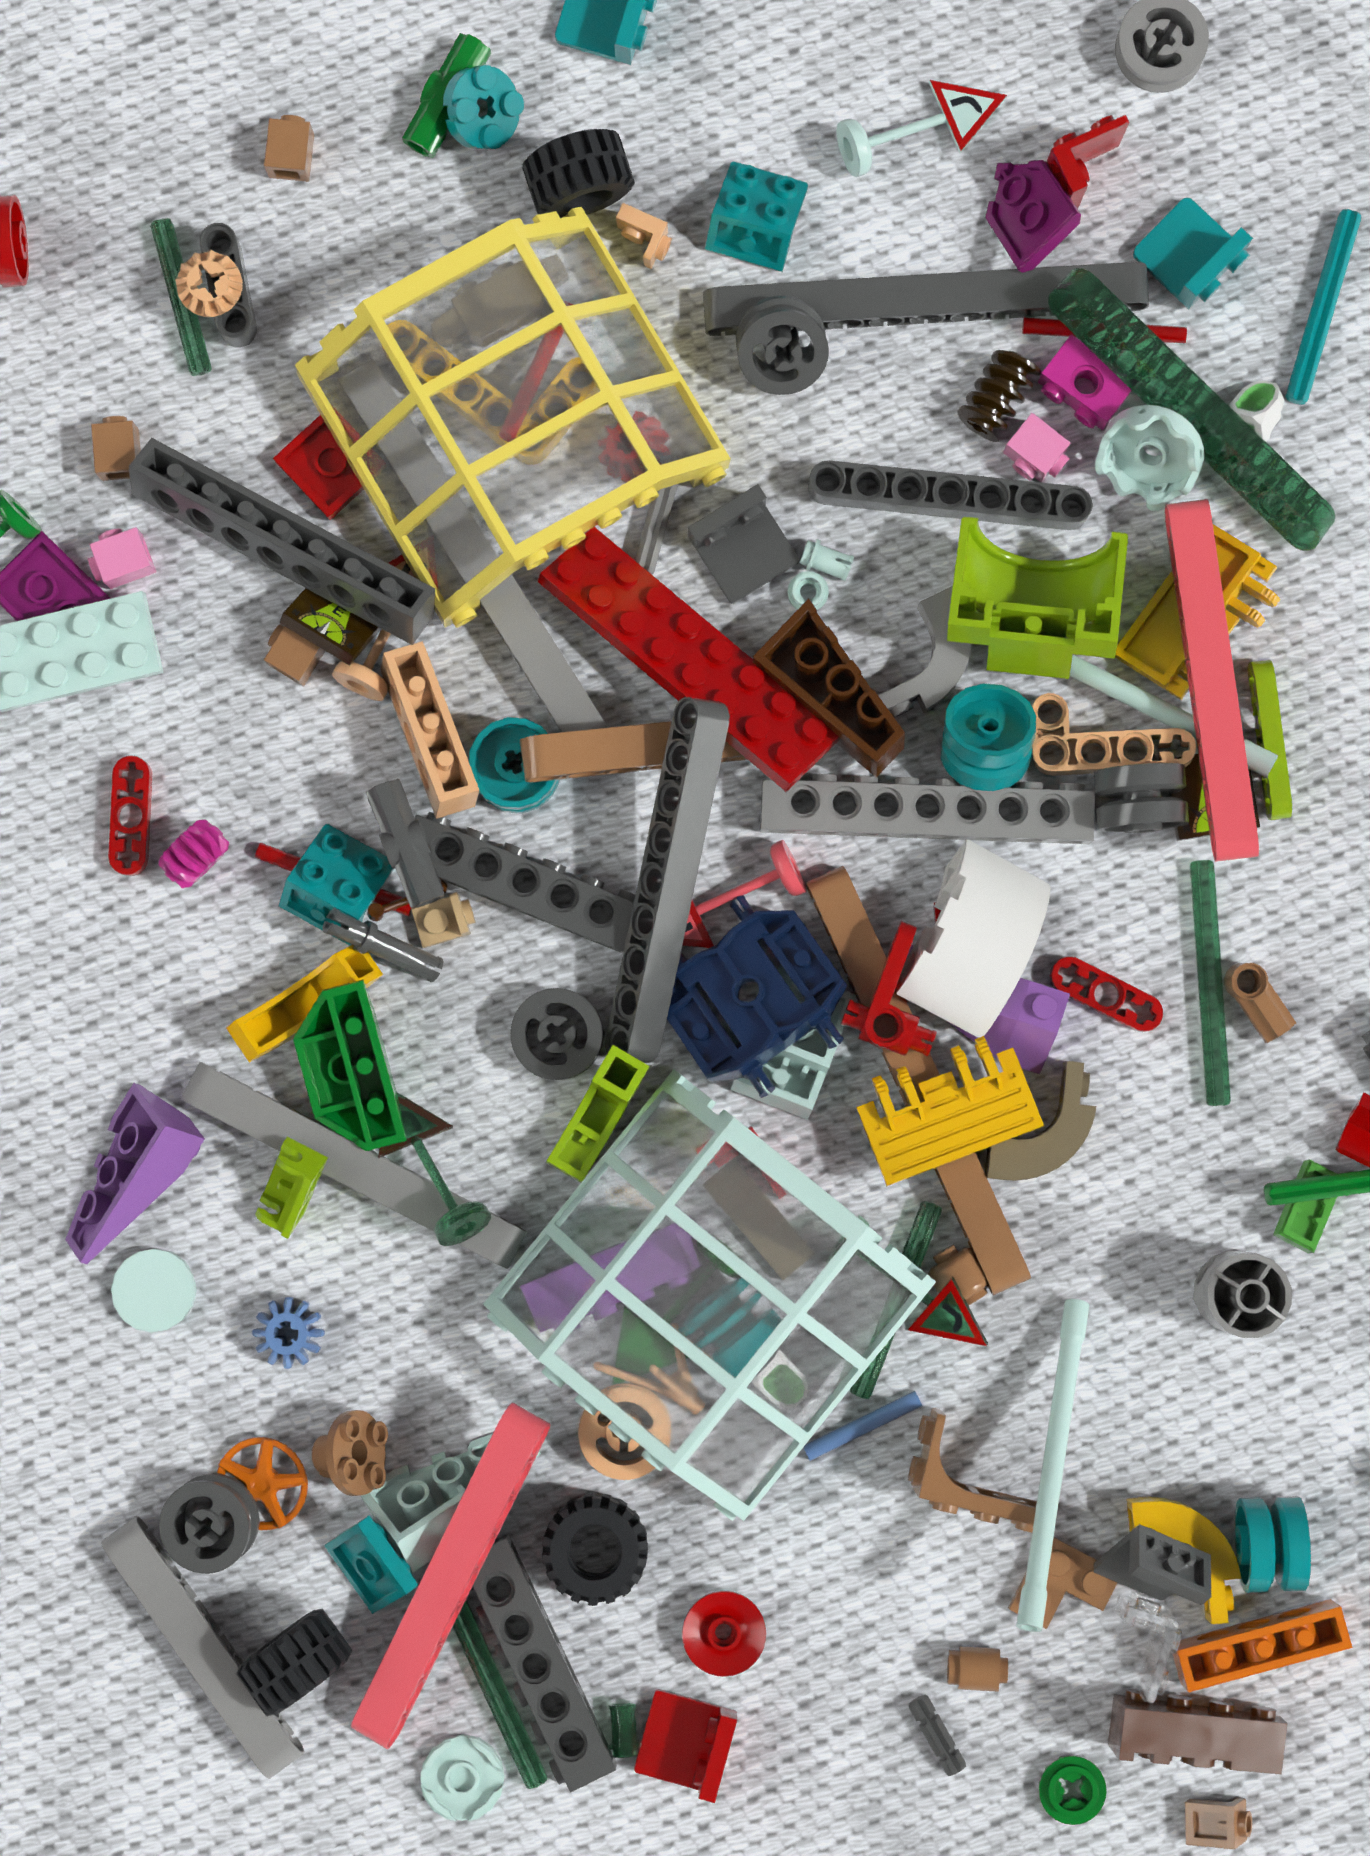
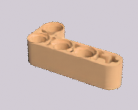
[1032,693,1196,776]

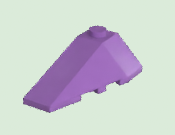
[906,945,1070,1074]
[65,1083,205,1264]

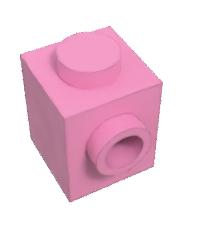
[1003,413,1071,482]
[88,527,156,589]

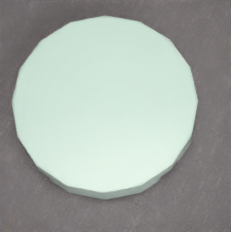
[111,1248,197,1333]
[420,1734,505,1821]

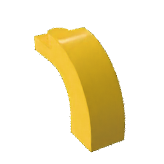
[1126,1497,1241,1624]

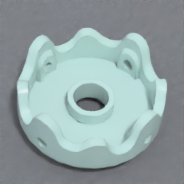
[1095,405,1204,511]

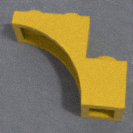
[226,945,383,1062]

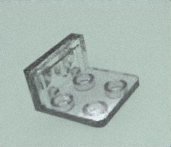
[1114,1591,1182,1704]

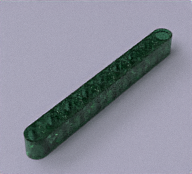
[1048,268,1336,551]

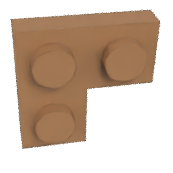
[1008,1537,1118,1629]

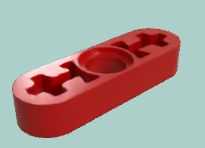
[108,756,152,876]
[1050,957,1163,1032]

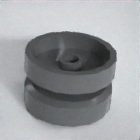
[1094,763,1189,833]

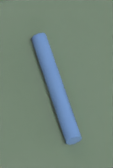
[803,1391,922,1461]

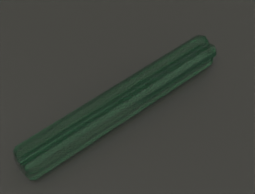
[150,218,212,376]

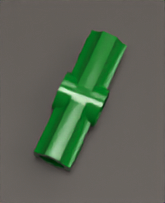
[402,33,491,158]

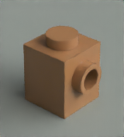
[264,624,325,687]

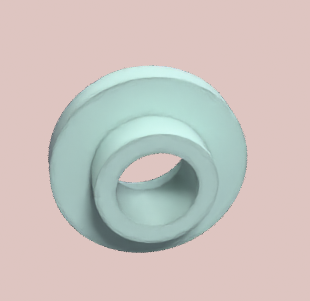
[788,571,829,611]

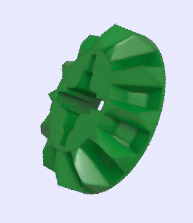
[1039,1755,1107,1825]

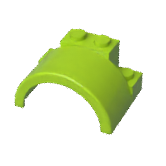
[947,517,1128,679]

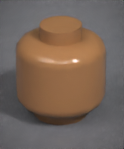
[928,1244,988,1310]

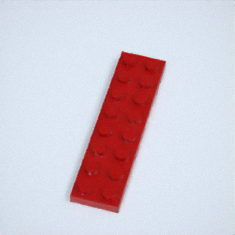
[538,527,839,792]

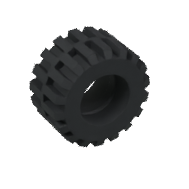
[522,129,635,218]
[542,1493,648,1606]
[236,1609,353,1716]

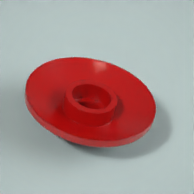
[682,1591,766,1677]

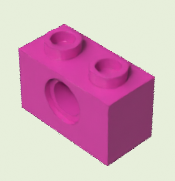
[1038,334,1137,431]

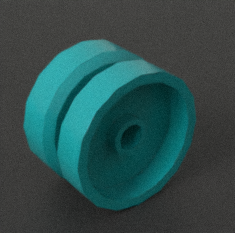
[940,684,1036,791]
[469,717,560,814]
[1234,1496,1311,1593]

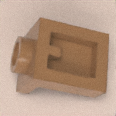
[1185,1798,1252,1849]

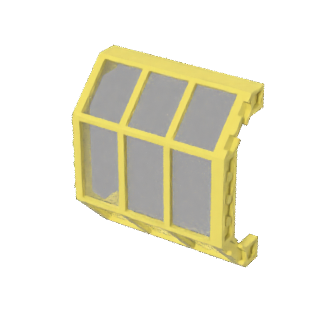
[295,207,731,628]

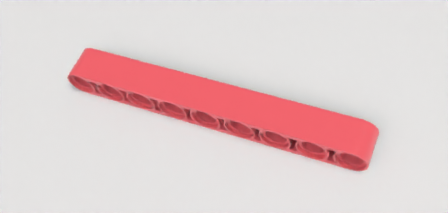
[1165,499,1259,862]
[351,1403,550,1749]

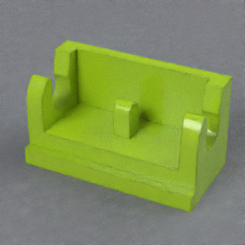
[255,1136,328,1239]

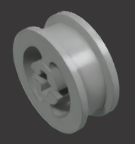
[1115,0,1209,93]

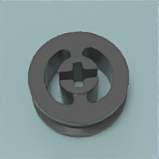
[736,296,829,395]
[510,988,604,1080]
[159,1473,260,1574]

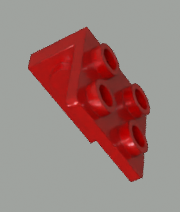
[1047,115,1130,209]
[634,1689,737,1803]

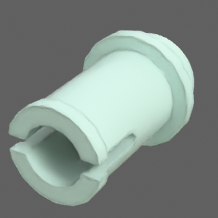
[799,539,854,581]

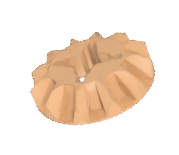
[175,250,242,317]

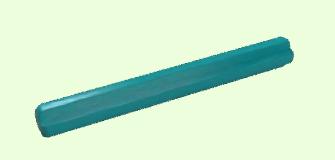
[1285,209,1362,405]

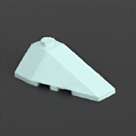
[361,1434,541,1573]

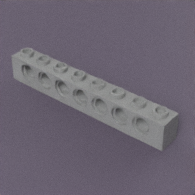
[760,774,1095,845]

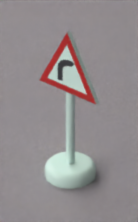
[836,80,1007,177]

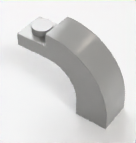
[878,586,972,718]

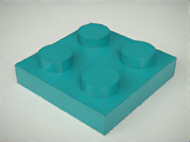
[324,1515,418,1614]

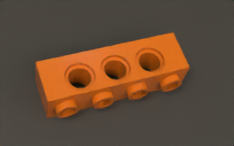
[1170,1599,1353,1692]

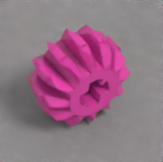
[158,819,229,888]

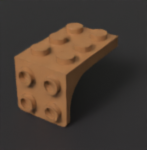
[908,1408,1037,1533]

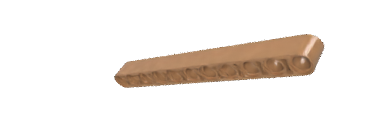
[805,866,1031,1296]

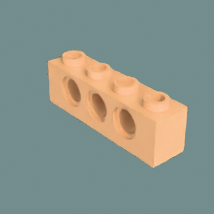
[381,641,479,819]

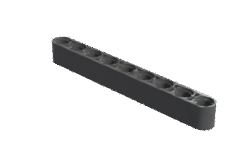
[605,697,730,1063]

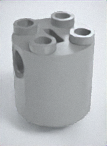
[1193,1251,1292,1338]

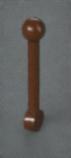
[367,880,448,922]

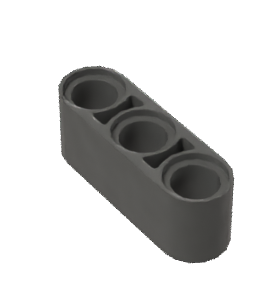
[200,223,257,347]

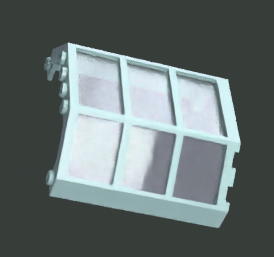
[483,1069,936,1521]

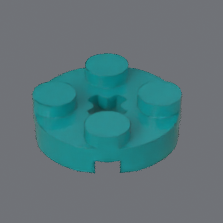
[443,65,524,149]

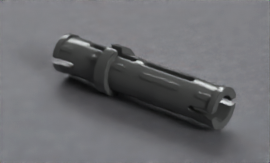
[323,908,444,982]

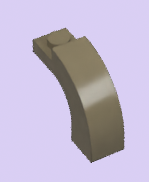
[984,1061,1097,1181]

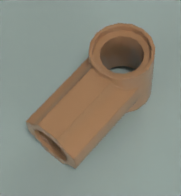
[1224,963,1296,1043]

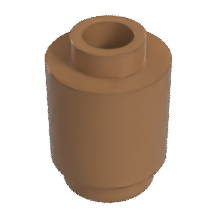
[947,1646,1008,1692]

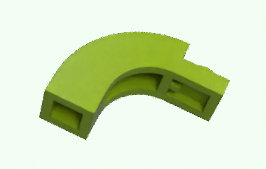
[546,1045,649,1183]

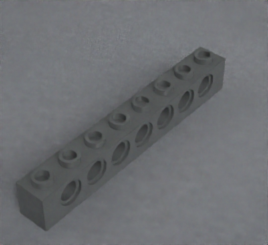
[129,438,435,645]

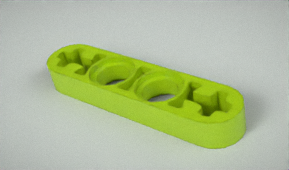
[1247,660,1292,820]

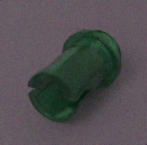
[608,1703,642,1758]

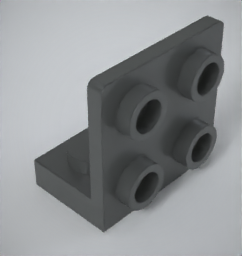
[688,484,799,604]
[1094,1524,1211,1605]

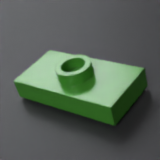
[1273,1159,1337,1254]

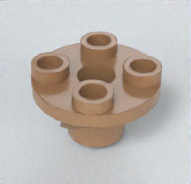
[312,1410,388,1496]

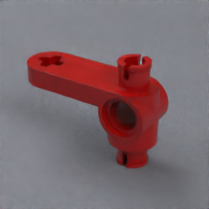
[841,921,937,1057]

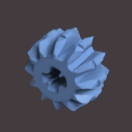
[252,1297,325,1369]

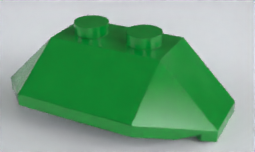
[293,979,407,1151]

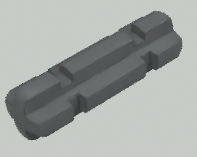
[909,1694,966,1776]

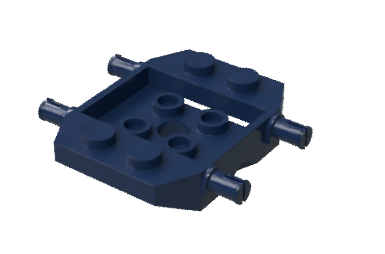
[667,895,847,1098]

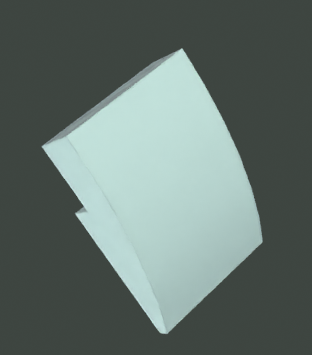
[730,965,856,1120]

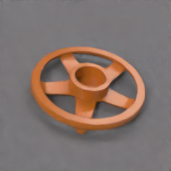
[217,1437,308,1530]

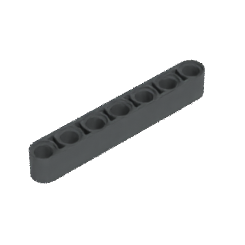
[808,460,1093,530]

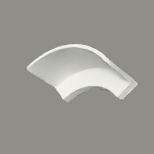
[896,839,1051,1037]

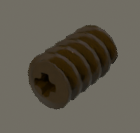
[957,350,1042,442]

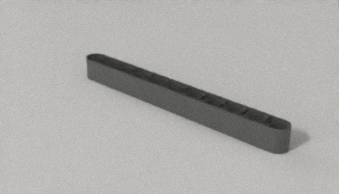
[703,262,1149,336]

